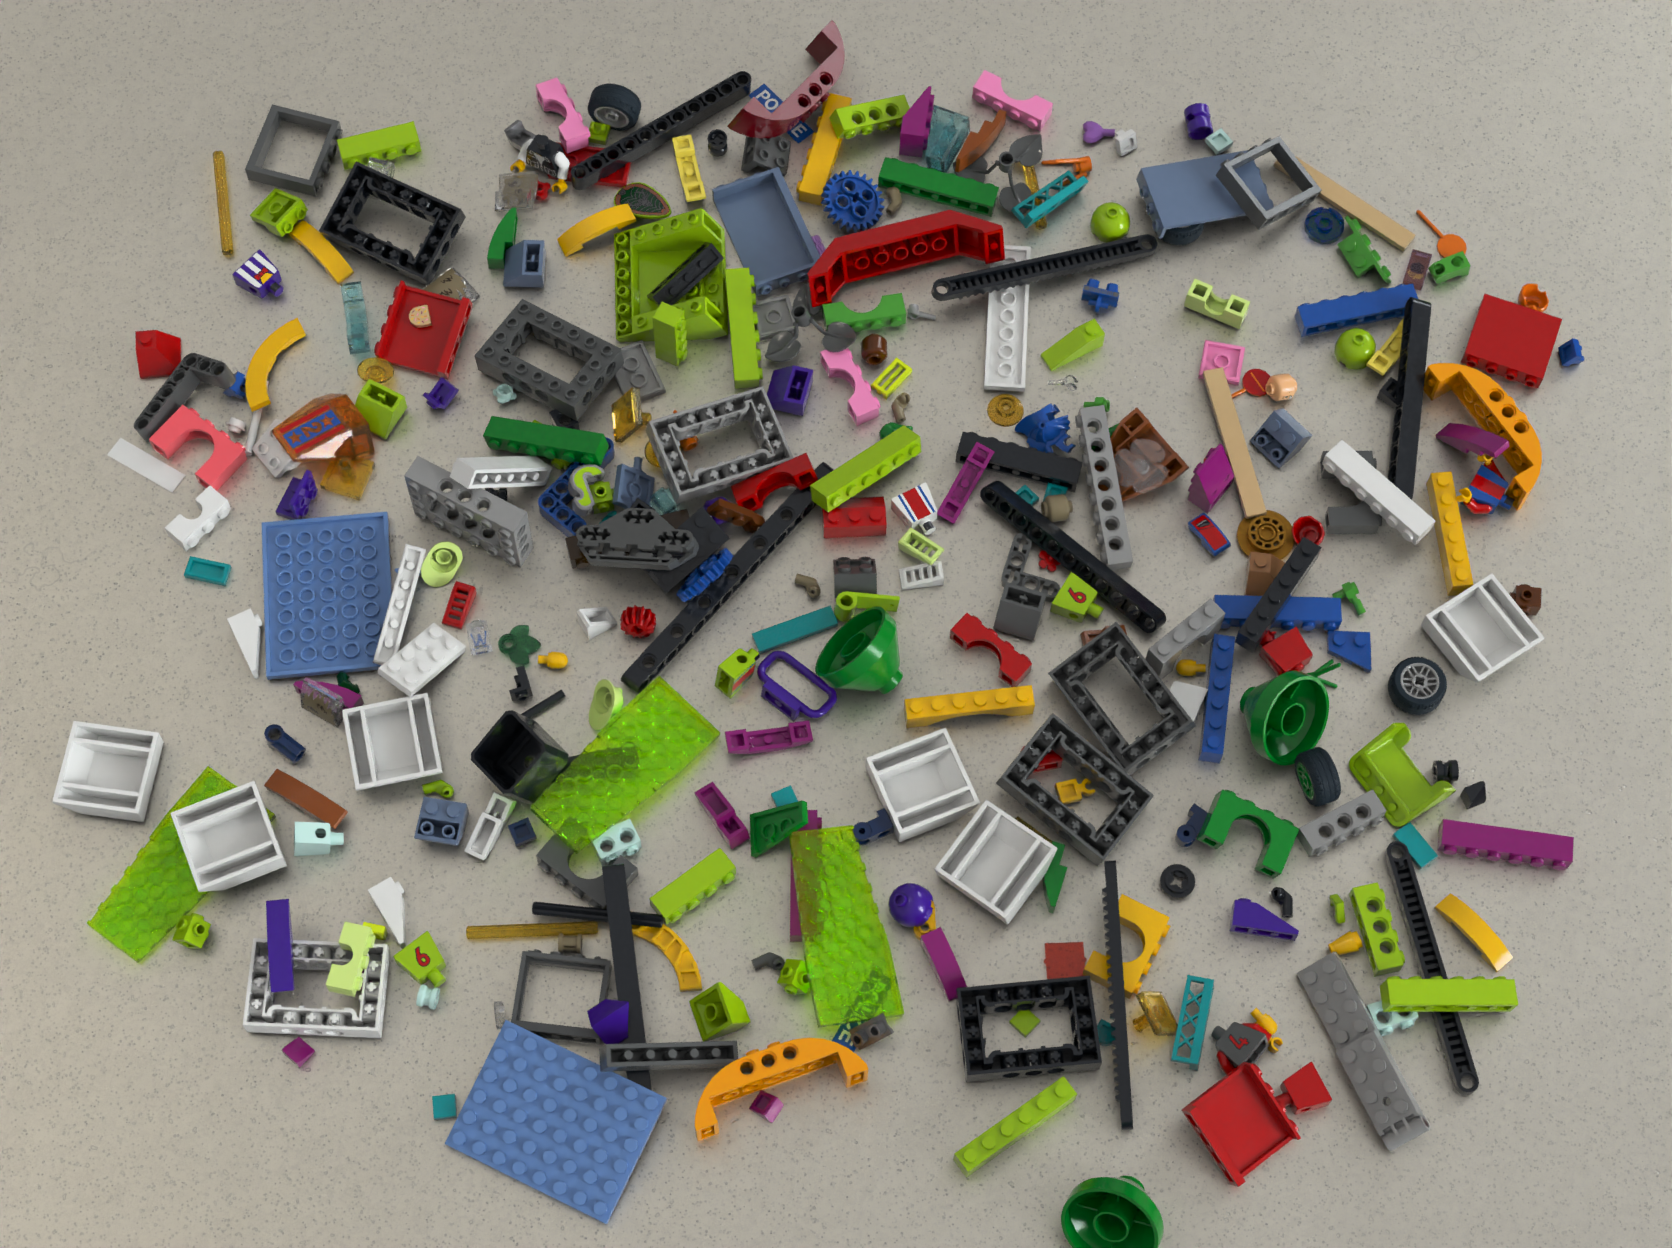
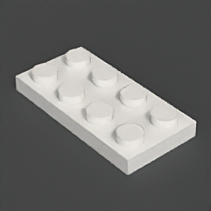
[378,623,466,697]

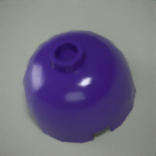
[888,883,933,928]

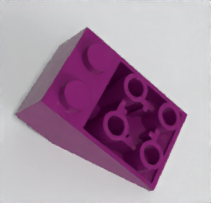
[899,86,935,158]
[1188,444,1234,514]

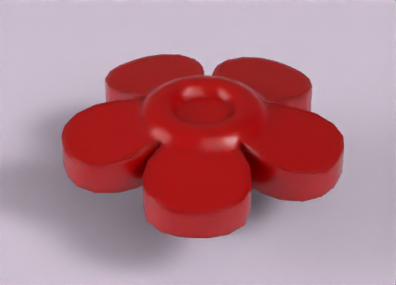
[1038,550,1060,572]

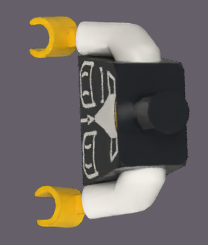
[510,134,570,194]

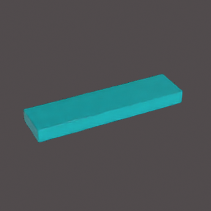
[752,605,838,654]

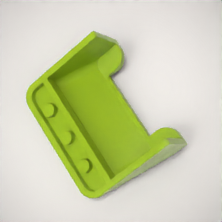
[1349,723,1456,827]

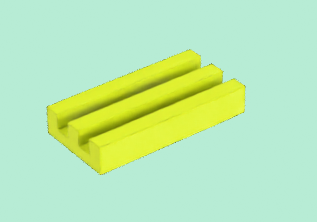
[871,357,912,400]

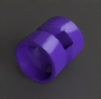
[1184,103,1213,140]

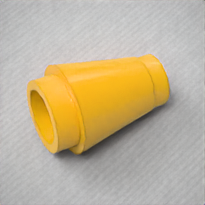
[1328,931,1363,955]

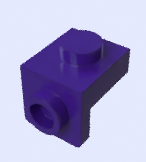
[423,377,459,409]

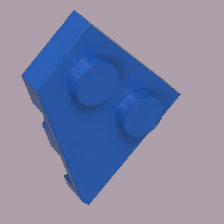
[1327,630,1372,673]

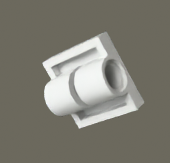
[252,419,302,478]

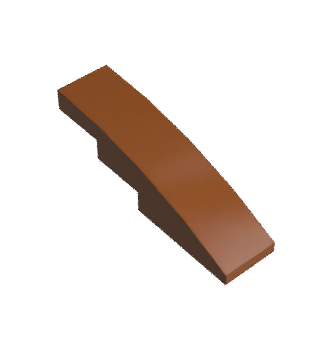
[955,109,1006,173]
[264,769,348,829]

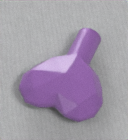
[1083,121,1115,143]

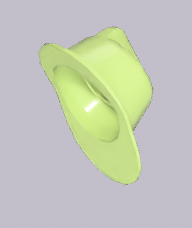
[421,541,463,587]
[589,679,623,730]

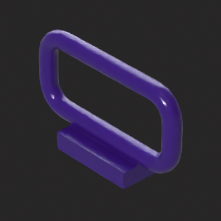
[757,651,837,721]

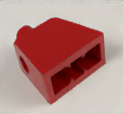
[1275,1062,1332,1114]

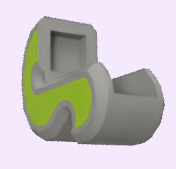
[568,464,605,517]

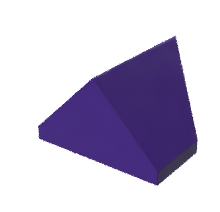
[587,999,629,1044]

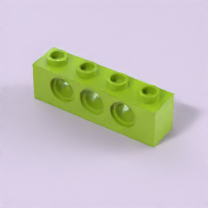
[829,95,910,139]
[1349,882,1405,977]

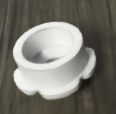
[226,417,246,434]

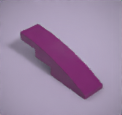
[1435,423,1509,459]

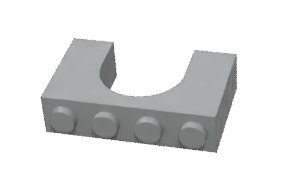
[1146,598,1225,680]

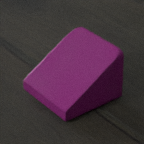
[281,1037,315,1068]
[749,1090,784,1123]

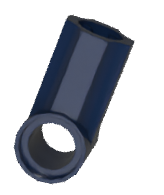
[264,724,306,764]

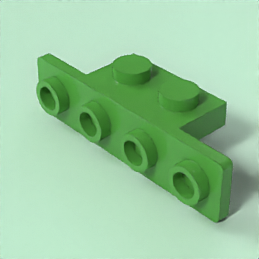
[1337,215,1392,284]

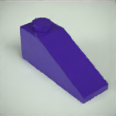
[1229,898,1299,941]

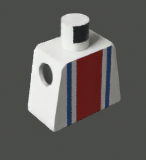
[891,482,937,535]

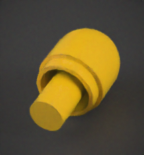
[538,652,568,669]
[1176,659,1206,676]
[1250,1007,1277,1035]

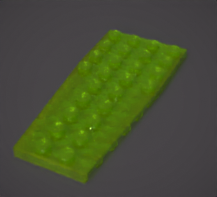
[530,676,721,854]
[87,766,276,963]
[789,825,904,1028]

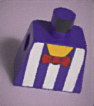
[232,249,283,298]

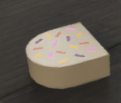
[409,305,432,328]

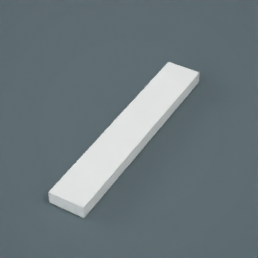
[373,544,426,665]

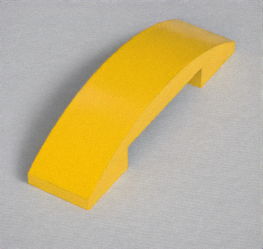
[557,203,637,257]
[288,220,354,285]
[1434,893,1513,972]

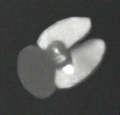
[1115,439,1168,493]

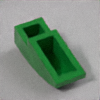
[487,207,518,269]
[1043,840,1068,913]

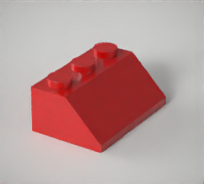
[822,496,887,538]

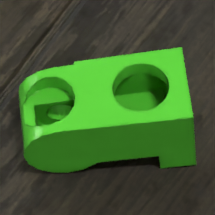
[1428,251,1471,284]

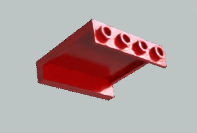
[374,280,473,380]
[1461,294,1562,388]
[1182,1062,1301,1187]

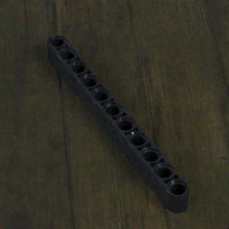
[571,71,751,190]
[1388,297,1431,500]
[980,481,1166,633]
[602,863,652,1090]

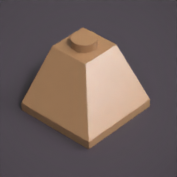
[1244,552,1285,596]

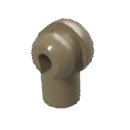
[885,187,902,216]
[891,393,910,423]
[795,574,821,598]

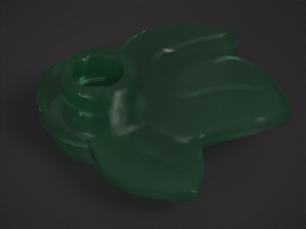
[498,625,541,665]

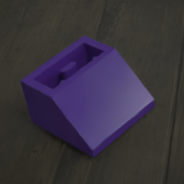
[767,365,813,416]

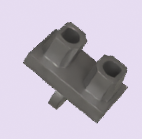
[849,1013,894,1050]

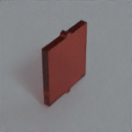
[1044,942,1087,979]

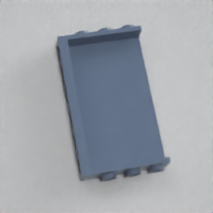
[1136,150,1274,239]
[712,167,820,296]

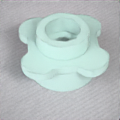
[493,384,517,404]

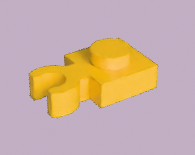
[1054,778,1095,805]

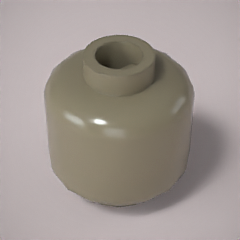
[1041,494,1073,522]

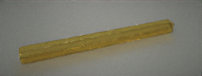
[213,151,233,255]
[466,921,598,939]

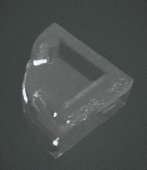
[494,1001,505,1029]

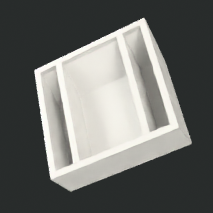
[1421,574,1545,683]
[342,693,443,791]
[52,721,164,822]
[865,728,980,842]
[170,781,287,892]
[935,800,1057,924]

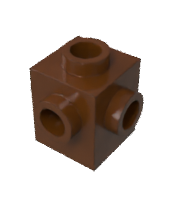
[1509,584,1542,616]

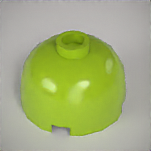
[1090,202,1130,243]
[1334,328,1376,370]

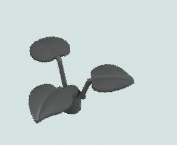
[953,134,1043,214]
[765,283,856,362]

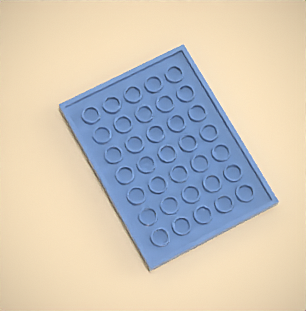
[262,512,392,680]
[445,1020,668,1224]

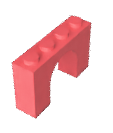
[149,405,247,491]

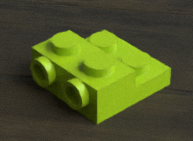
[250,188,308,237]

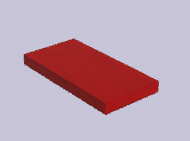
[548,142,631,188]

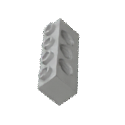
[1297,789,1386,857]

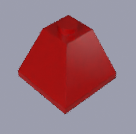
[135,330,181,379]

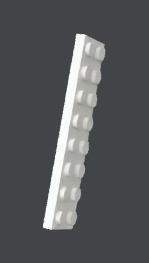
[984,245,1031,392]

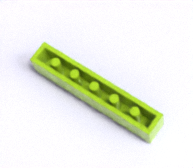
[725,267,763,389]
[810,425,921,512]
[1380,976,1518,1012]
[953,1076,1077,1178]

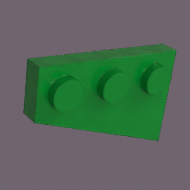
[750,800,808,858]

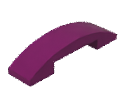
[937,442,995,524]
[725,720,813,754]

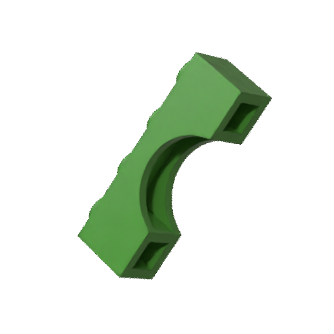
[822,293,906,333]

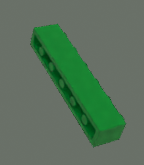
[878,157,999,217]
[483,416,609,466]

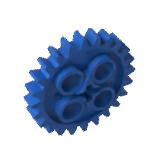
[821,170,884,233]
[676,548,734,602]

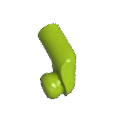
[422,780,454,798]

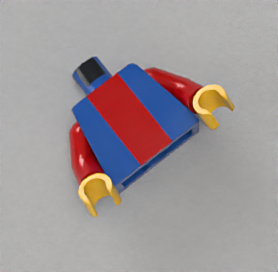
[1456,453,1515,514]

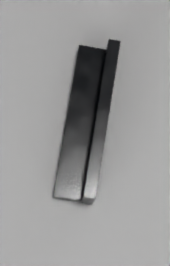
[647,242,724,306]

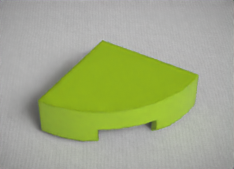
[1329,894,1345,923]

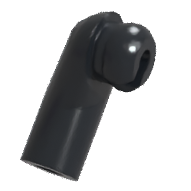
[1271,887,1293,918]

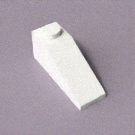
[227,608,263,679]
[368,877,406,949]

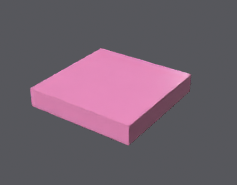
[1198,340,1245,385]

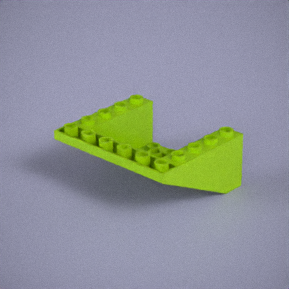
[614,208,728,342]

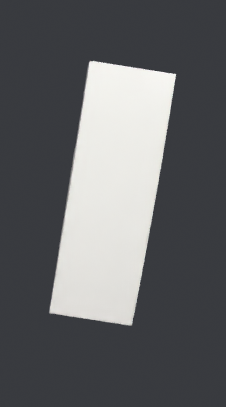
[465,792,517,861]

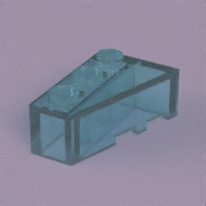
[926,105,970,173]

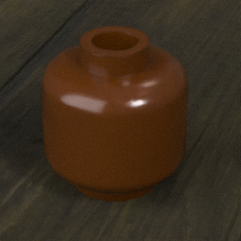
[861,334,888,365]

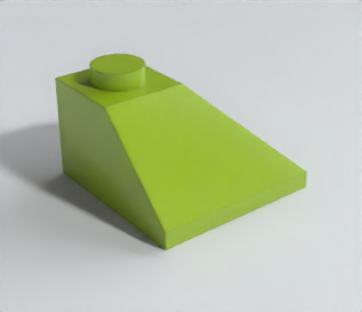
[689,982,751,1042]

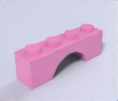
[972,70,1053,131]
[536,78,591,153]
[820,348,881,426]

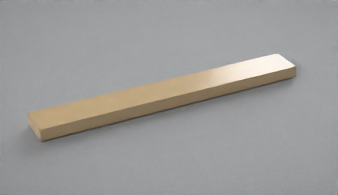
[1274,156,1416,252]
[1203,367,1267,519]

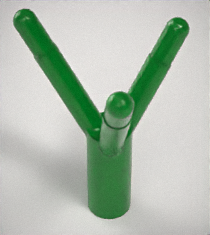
[1306,659,1341,688]

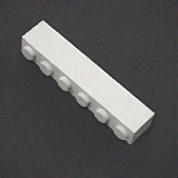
[1322,440,1435,545]
[450,456,553,489]

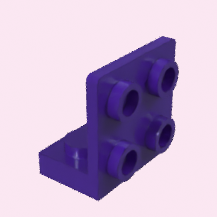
[275,470,318,520]

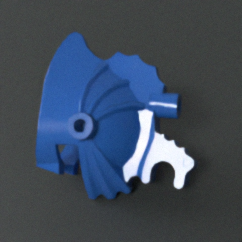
[1015,403,1076,453]

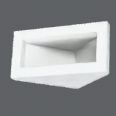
[577,607,617,640]

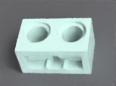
[590,818,642,866]
[1366,1000,1419,1036]

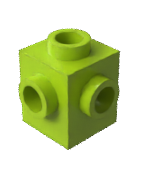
[589,481,614,514]
[172,913,211,949]
[777,959,816,995]

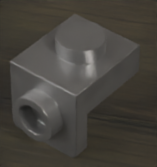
[504,120,536,150]

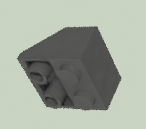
[833,557,877,598]
[993,582,1047,641]

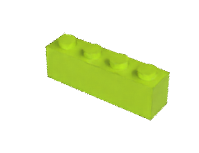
[337,121,421,170]
[653,302,688,367]
[649,848,736,925]

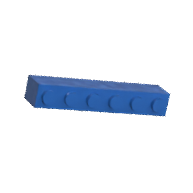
[1294,283,1418,337]
[1213,595,1342,631]
[1198,634,1235,764]

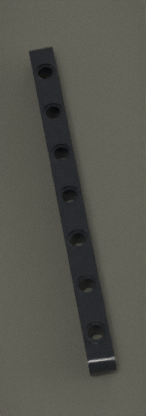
[621,462,834,694]

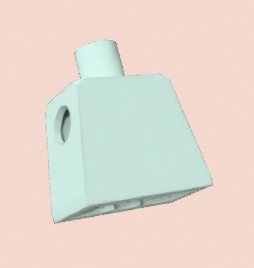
[294,822,344,856]

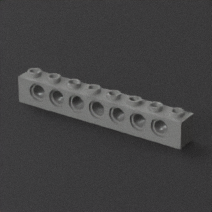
[1075,405,1133,570]

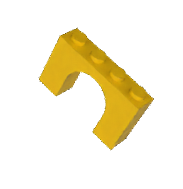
[1082,894,1171,999]

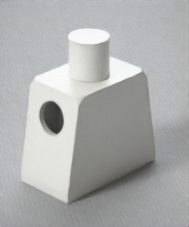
[1170,681,1208,731]

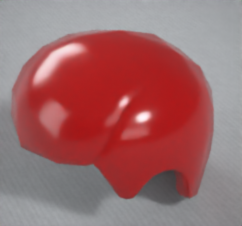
[1291,516,1325,546]

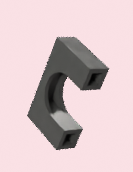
[1320,451,1382,534]
[536,817,638,909]

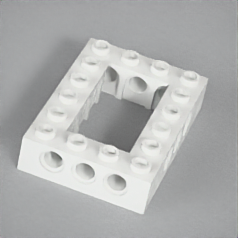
[243,938,390,1038]

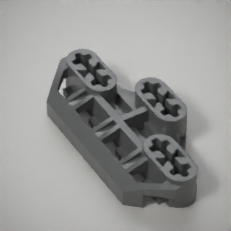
[576,508,699,570]

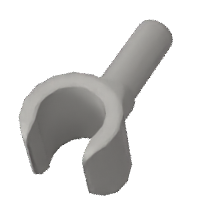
[907,304,936,320]

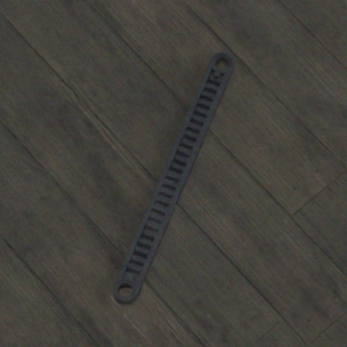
[931,234,1158,301]
[1385,841,1479,1095]
[1102,860,1133,1130]

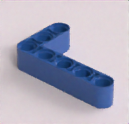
[538,437,615,537]

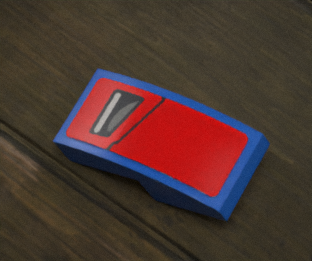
[1188,513,1231,556]

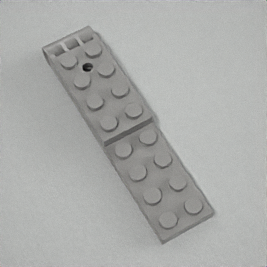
[1297,952,1430,1151]

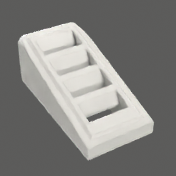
[899,561,944,590]

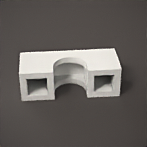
[165,486,231,551]

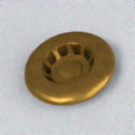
[1237,510,1295,560]

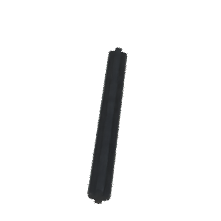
[532,902,663,928]

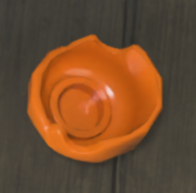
[1518,283,1549,312]

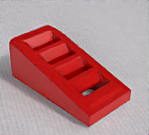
[442,581,477,630]

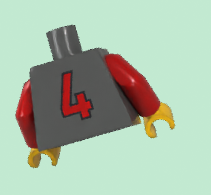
[1212,1022,1283,1075]

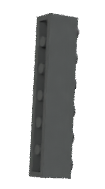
[599,1041,738,1072]

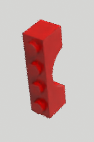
[731,453,818,511]
[950,613,1032,687]

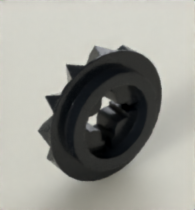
[1160,864,1195,899]

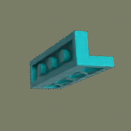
[1011,170,1089,228]
[1171,975,1214,1071]

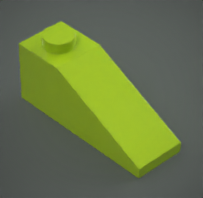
[1041,318,1105,371]

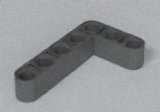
[134,353,236,443]

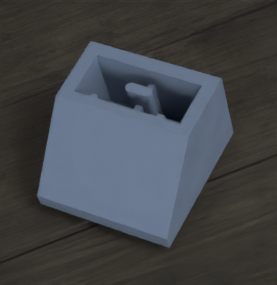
[503,240,546,288]
[1250,408,1313,468]
[414,797,469,846]

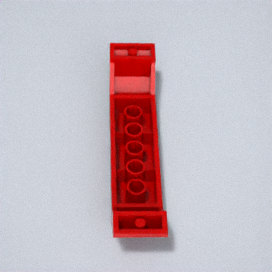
[807,210,1005,308]

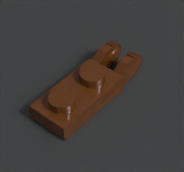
[707,498,765,533]

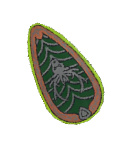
[614,182,671,219]

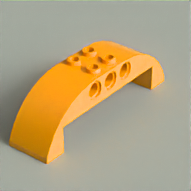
[1423,363,1542,510]
[695,1038,868,1141]

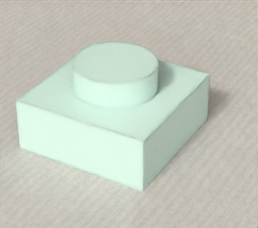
[1205,128,1233,155]

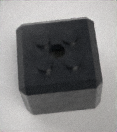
[471,710,569,804]

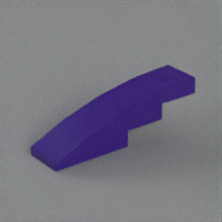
[266,899,295,993]

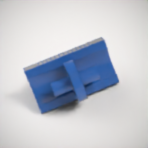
[1081,278,1119,313]

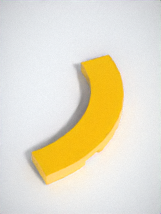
[245,318,306,412]
[631,911,702,992]

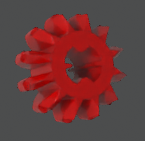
[620,605,656,639]

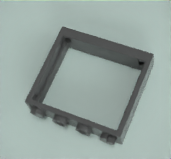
[245,104,343,197]
[1216,136,1322,230]
[511,949,612,1044]

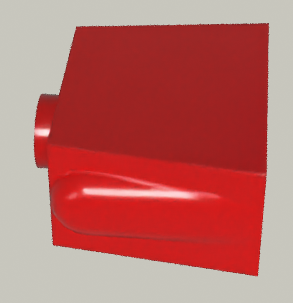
[1259,627,1313,676]

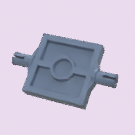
[612,457,655,509]

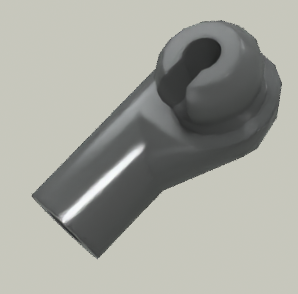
[751,952,785,970]

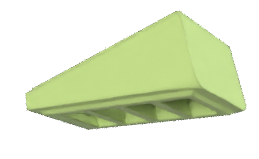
[898,527,944,565]

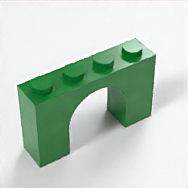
[1197,789,1299,879]

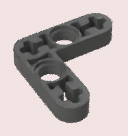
[1001,533,1061,602]

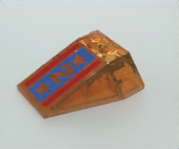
[272,393,375,462]

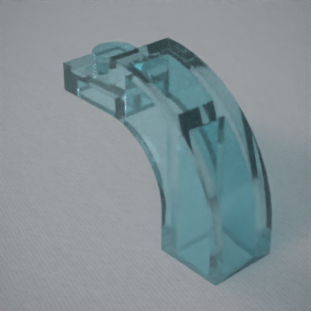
[340,281,371,355]

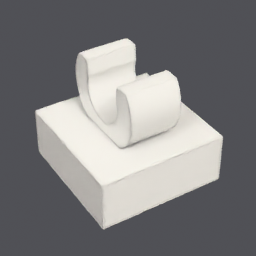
[1115,129,1137,156]

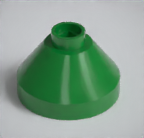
[815,606,903,694]
[1240,671,1329,766]
[1061,1176,1164,1248]

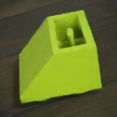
[350,379,407,440]

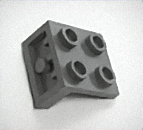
[741,136,791,176]

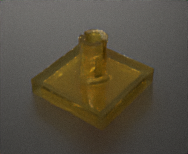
[611,387,652,443]
[320,450,375,501]
[1133,991,1178,1036]

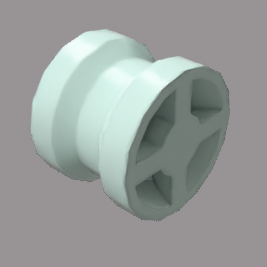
[416,984,440,1010]

